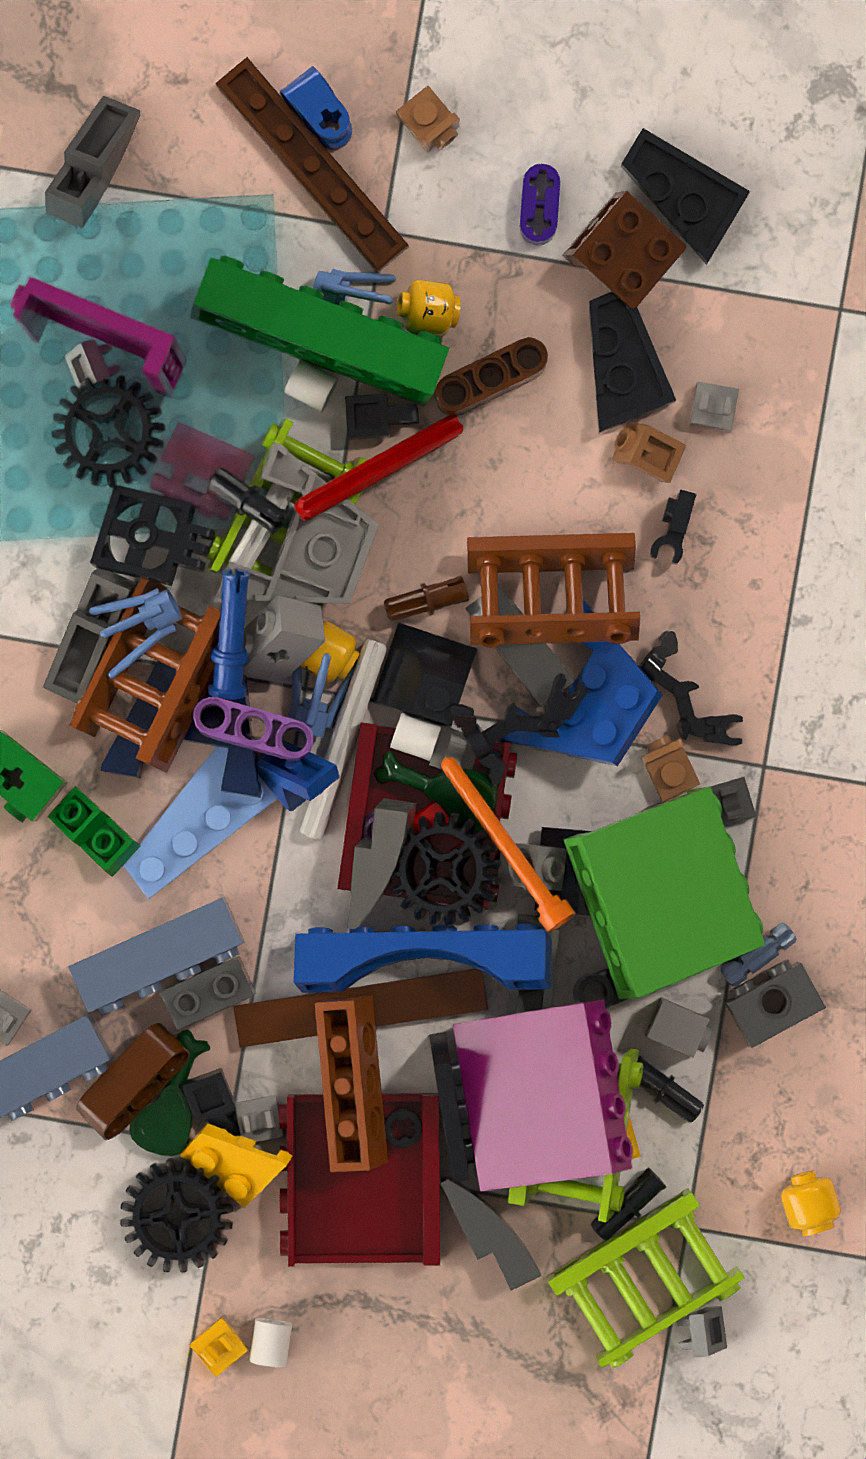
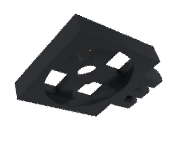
[90,485,216,586]

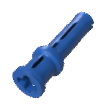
[208,569,250,700]

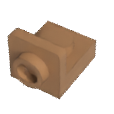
[396,85,460,153]
[612,422,686,483]
[641,735,700,802]

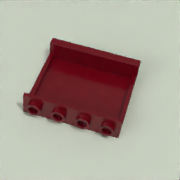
[337,722,517,910]
[279,1093,440,1267]

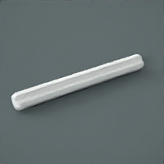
[300,639,387,840]

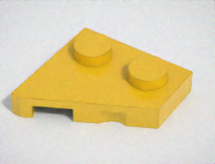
[180,1124,292,1208]

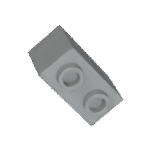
[243,595,325,683]

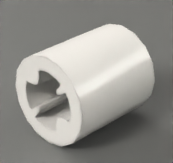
[284,360,338,412]
[390,712,442,761]
[250,1318,292,1367]

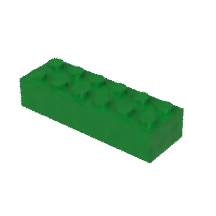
[190,255,450,406]

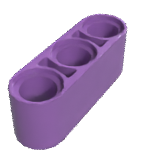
[193,697,313,761]

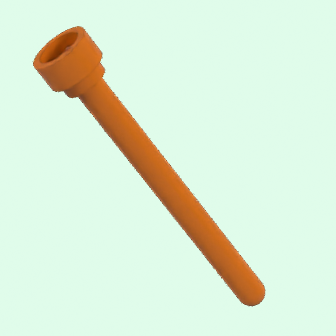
[441,757,576,933]

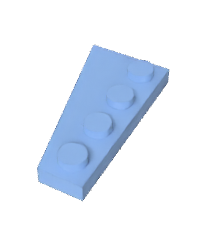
[123,746,278,899]

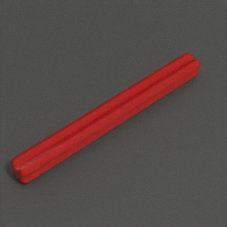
[294,414,464,521]

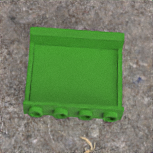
[564,786,765,999]

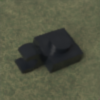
[345,394,419,440]
[650,489,697,565]

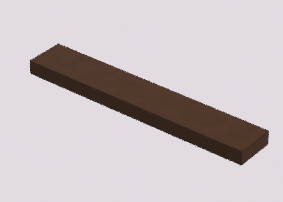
[215,57,409,273]
[233,968,488,1048]

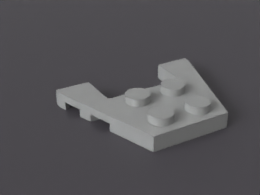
[216,442,379,604]

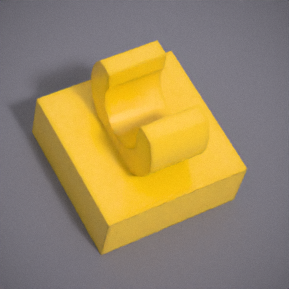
[189,1316,249,1377]

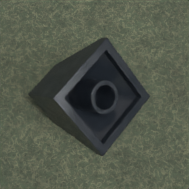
[372,622,477,728]

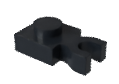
[182,1068,241,1136]

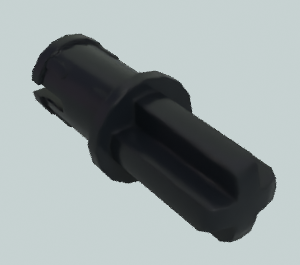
[209,468,288,534]
[637,1055,704,1123]
[591,1167,667,1241]

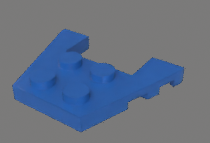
[499,601,663,766]

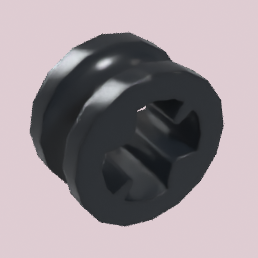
[385,1108,422,1148]

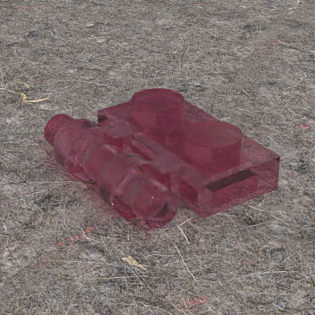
[150,421,255,521]

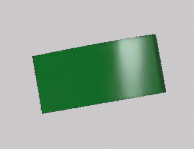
[48,786,140,877]

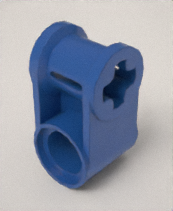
[280,66,352,149]

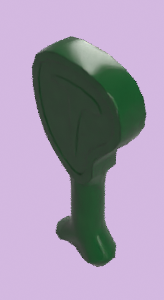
[374,751,498,832]
[129,1030,210,1156]

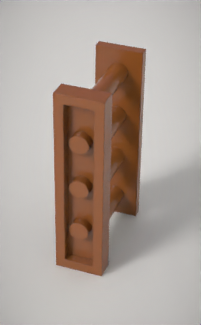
[467,533,640,648]
[69,579,221,773]

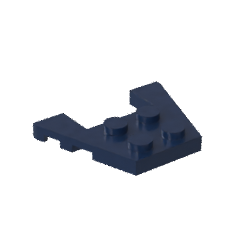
[101,661,262,798]

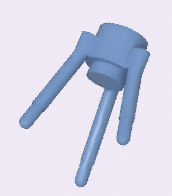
[313,269,396,305]
[89,588,182,679]
[288,651,361,738]

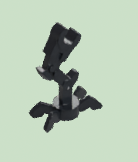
[639,631,743,746]
[449,673,586,785]

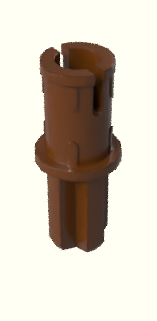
[384,575,469,621]

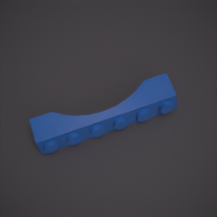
[293,924,552,993]

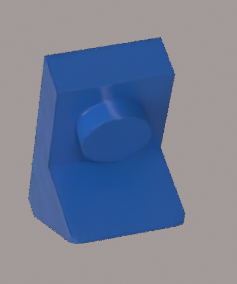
[256,739,340,811]

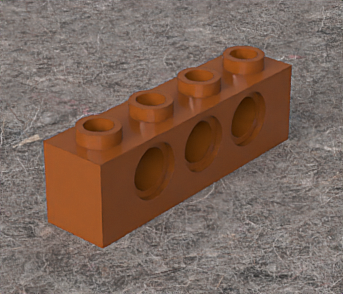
[315,995,388,1172]

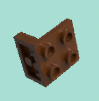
[562,191,686,308]

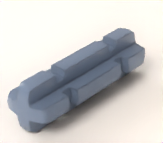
[721,923,797,987]

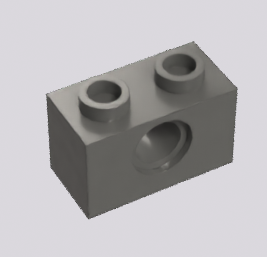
[160,956,257,1030]
[725,959,826,1048]

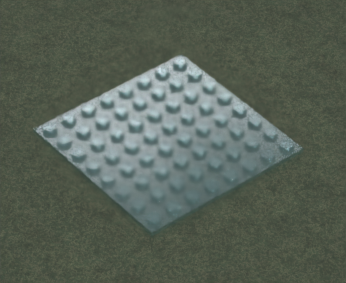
[0,194,290,541]

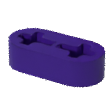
[520,164,560,245]

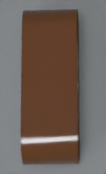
[435,337,548,416]
[76,1023,190,1140]

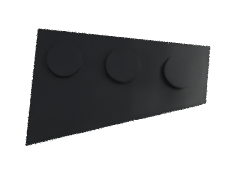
[621,128,750,265]
[589,292,676,434]

